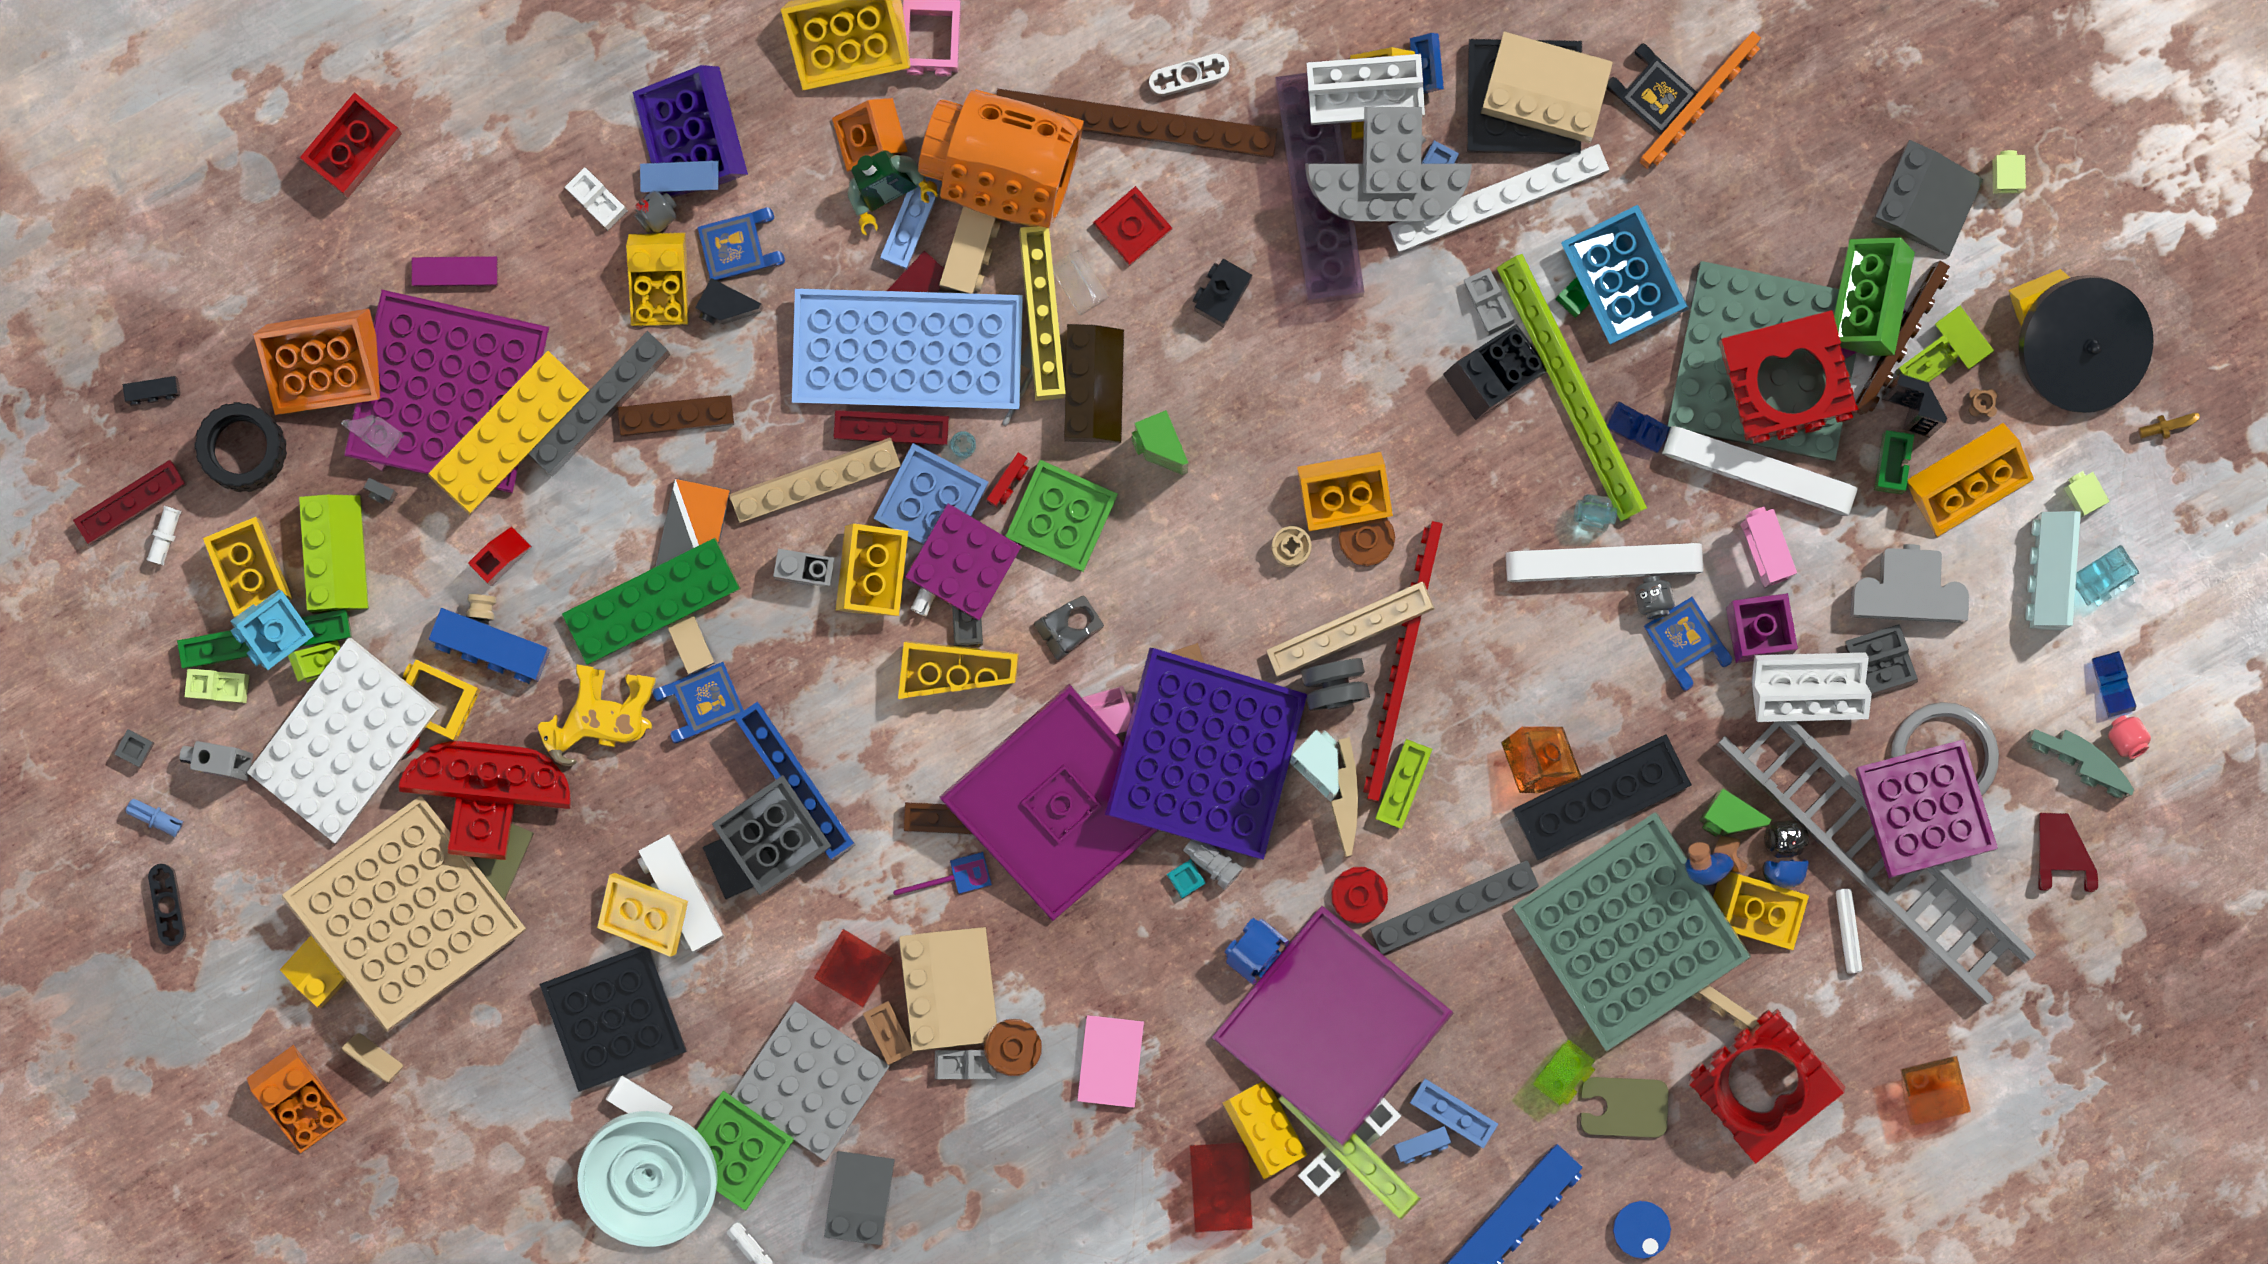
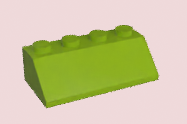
[299,495,369,613]

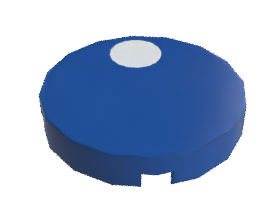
[1613,1201,1671,1259]

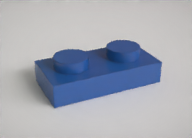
[1410,33,1444,94]

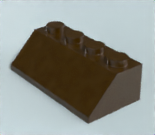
[1064,324,1124,443]

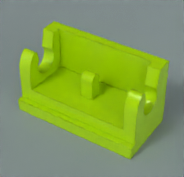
[1935,305,1994,369]
[1895,335,1958,382]

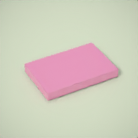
[1077,1015,1144,1108]

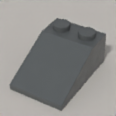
[824,1151,895,1245]

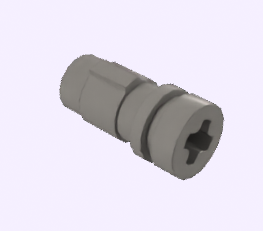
[1183,840,1243,890]

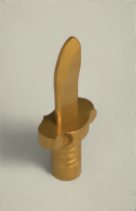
[2138,413,2199,439]

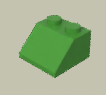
[1699,789,1771,837]

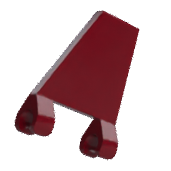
[887,250,944,293]
[2038,813,2098,892]

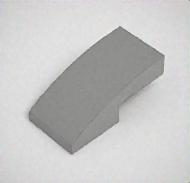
[1464,268,1515,335]
[935,1050,996,1079]

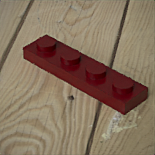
[834,410,949,446]
[73,460,187,545]

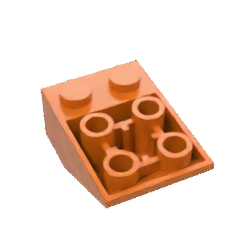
[247,1045,347,1153]

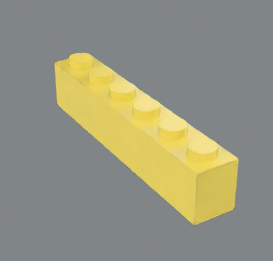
[1019,226,1065,401]

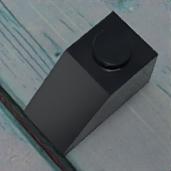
[695,278,763,325]

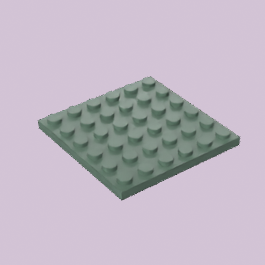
[1667,261,1856,462]
[1512,812,1751,1052]

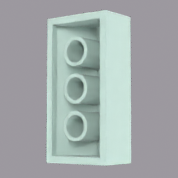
[2025,511,2081,631]
[1289,730,1338,802]

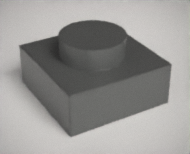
[364,478,398,504]
[114,729,154,768]

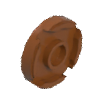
[1338,517,1396,567]
[984,1019,1042,1076]

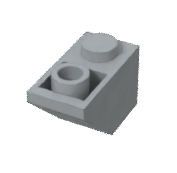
[773,549,835,587]

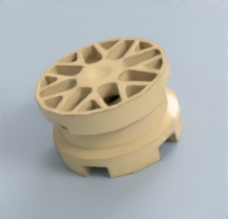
[1271,526,1312,568]

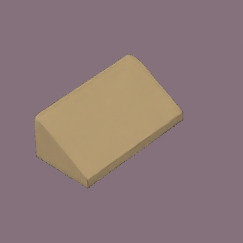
[342,1033,403,1083]

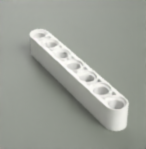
[1662,426,1858,516]
[1506,543,1703,582]

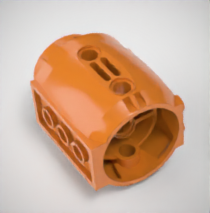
[918,89,1084,228]

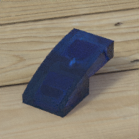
[1605,401,1670,453]
[2092,651,2137,718]

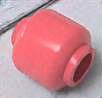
[2108,715,2151,759]

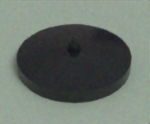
[2018,275,2154,413]

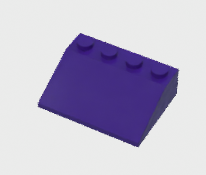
[633,65,748,198]

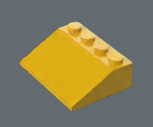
[781,0,911,90]

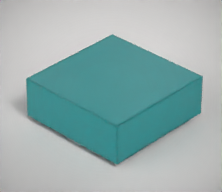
[1167,859,1206,898]

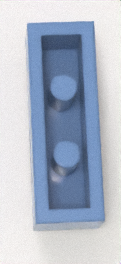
[1394,1126,1451,1164]

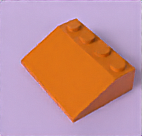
[253,309,380,415]

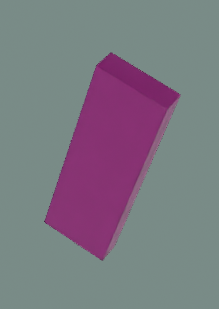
[412,256,498,287]

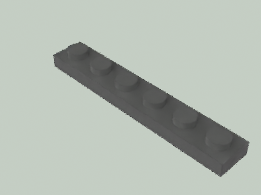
[1370,860,1539,954]

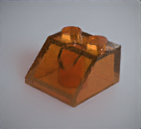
[1501,726,1582,793]

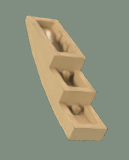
[1331,737,1358,858]

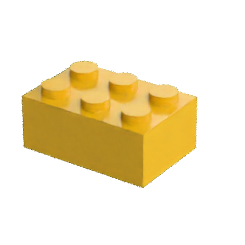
[203,517,292,617]

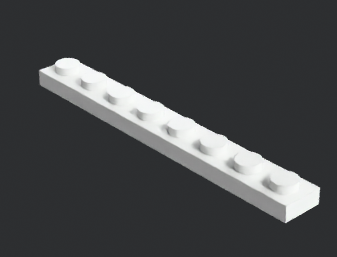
[1388,144,1609,253]

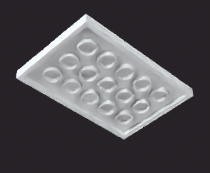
[247,638,439,844]

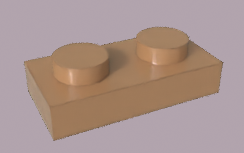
[863,1001,914,1065]

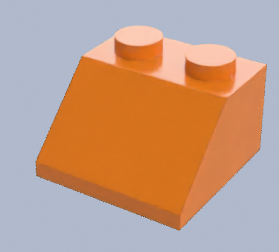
[832,98,908,172]

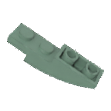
[2026,729,2134,799]

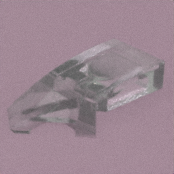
[341,415,404,458]

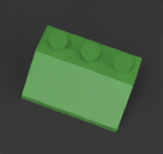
[1131,410,1189,475]

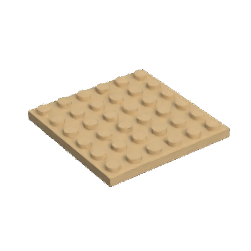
[282,795,526,1032]

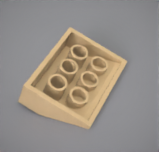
[1481,32,1613,144]
[899,927,997,1051]

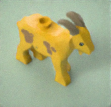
[538,664,656,766]

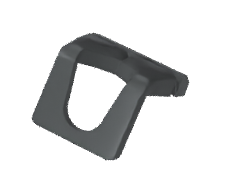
[1034,596,1104,660]

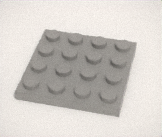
[731,1001,890,1161]

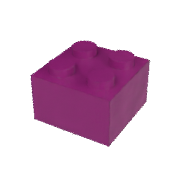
[1726,593,1798,663]

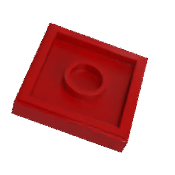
[1093,186,1173,266]

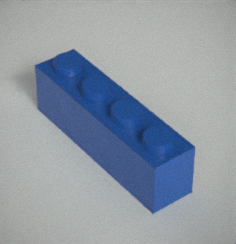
[429,608,551,684]

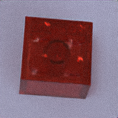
[814,929,894,1009]

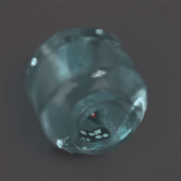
[1574,494,1617,533]

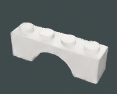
[1297,1098,1401,1196]

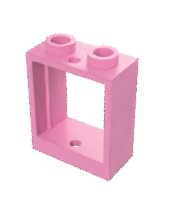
[902,0,961,76]
[1740,507,1797,588]
[1082,686,1135,734]

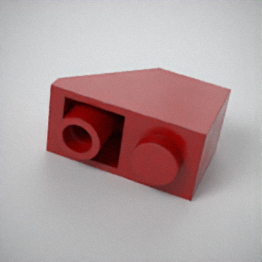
[468,526,532,586]

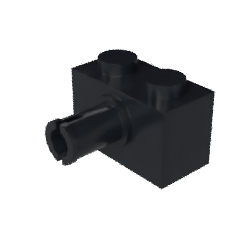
[1192,258,1252,328]

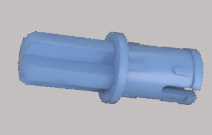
[126,799,184,838]

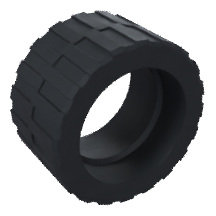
[194,402,287,492]

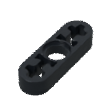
[148,864,186,946]

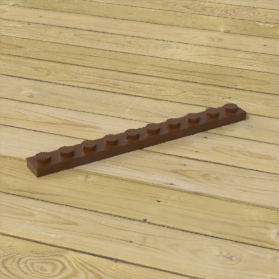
[996,88,1277,158]

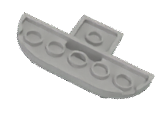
[1305,107,1472,221]

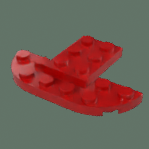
[399,741,571,860]

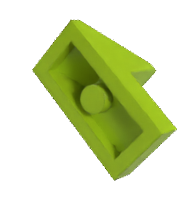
[288,641,340,683]

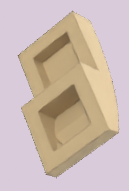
[667,613,715,675]

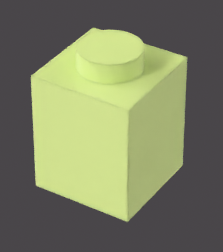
[1992,150,2026,193]
[2064,471,2110,518]

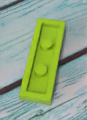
[1375,739,1433,830]

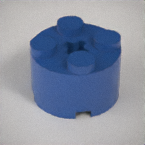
[1224,918,1289,985]

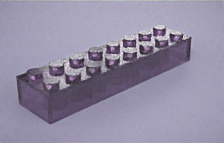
[1275,73,1364,305]

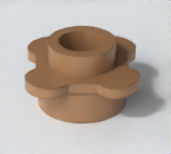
[1969,388,1998,417]

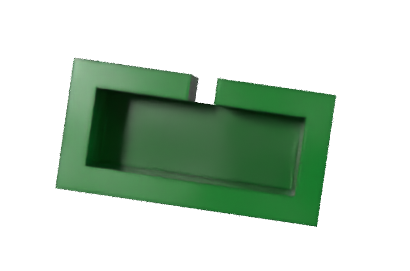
[1874,430,1914,495]

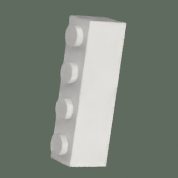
[637,835,725,953]

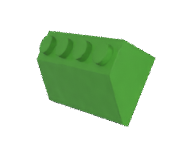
[1834,237,1915,356]

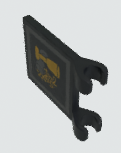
[1606,43,1698,136]

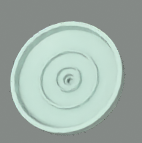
[578,1111,718,1247]

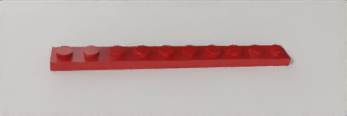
[1363,521,1443,803]

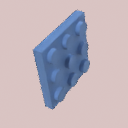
[874,443,989,545]

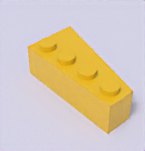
[898,641,1019,699]

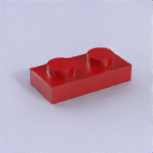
[987,452,1029,508]

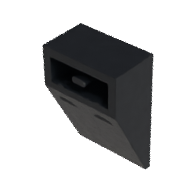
[1443,324,1547,421]

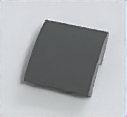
[1845,624,1918,697]

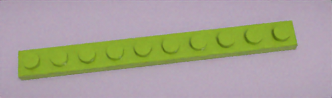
[1496,254,1647,521]

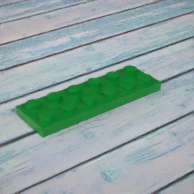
[562,538,741,665]

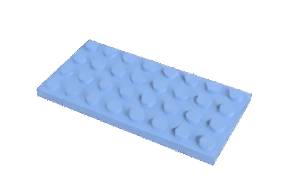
[792,289,1023,409]

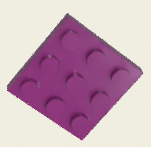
[904,503,1022,621]

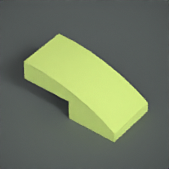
[185,669,249,703]

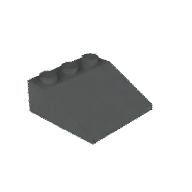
[1871,140,1983,256]
[712,775,832,896]

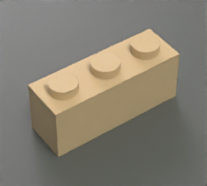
[940,206,1001,294]

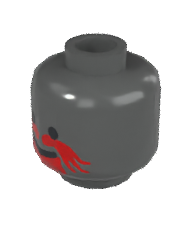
[634,191,677,233]

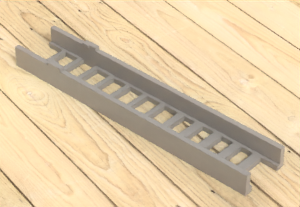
[1716,721,2036,1005]

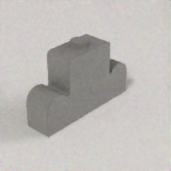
[1850,544,1969,623]

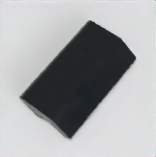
[1882,374,1947,438]

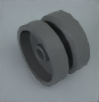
[1301,658,1370,711]

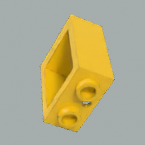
[402,660,481,741]

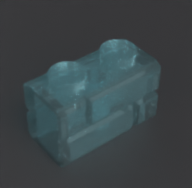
[2075,545,2140,607]

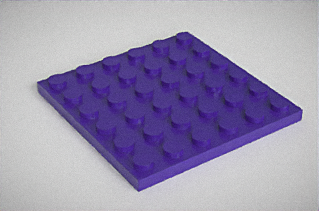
[1105,648,1307,860]

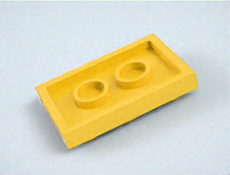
[597,873,688,957]
[1223,1081,1308,1179]

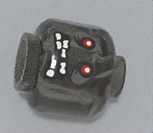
[1764,820,1809,858]

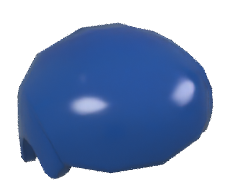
[1763,859,1809,889]

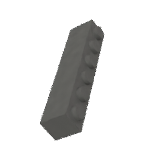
[529,331,670,477]

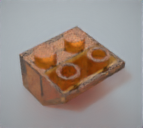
[1900,1056,1971,1125]

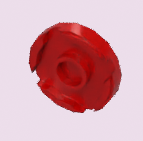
[1331,867,1388,924]

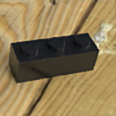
[122,376,181,406]

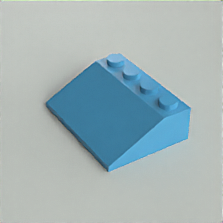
[1561,205,1689,345]

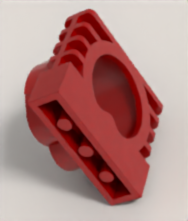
[1718,310,1858,444]
[1688,1009,1845,1164]

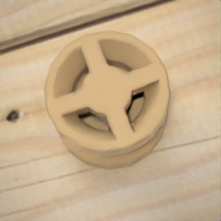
[466,594,496,621]

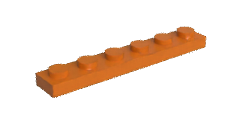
[1639,31,1761,169]

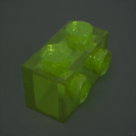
[1531,1039,1596,1106]

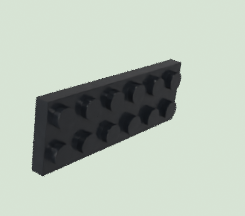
[1512,734,1692,861]

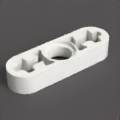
[1149,54,1229,96]

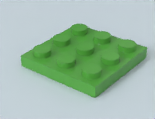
[1005,460,1118,573]
[696,1091,794,1211]

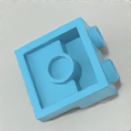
[230,589,314,670]

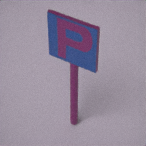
[893,852,992,896]

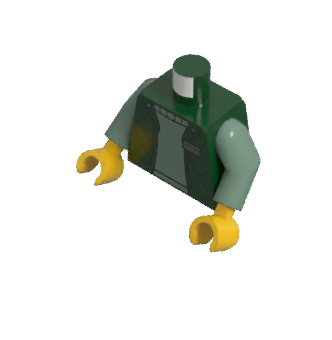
[847,150,937,235]

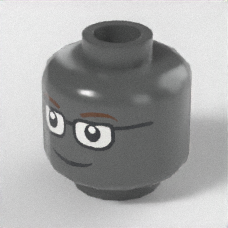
[1635,576,1675,619]

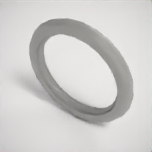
[1891,702,1999,795]

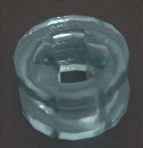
[950,431,976,458]

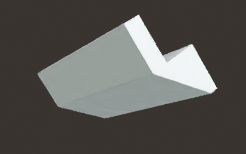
[1307,54,1425,125]
[1752,653,1872,722]

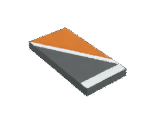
[655,478,731,567]

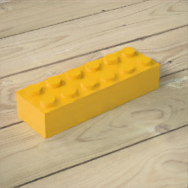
[428,351,589,515]

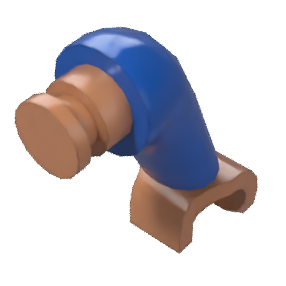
[1685,836,1748,885]

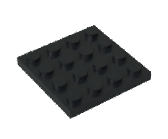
[1467,39,1582,155]
[540,946,687,1092]

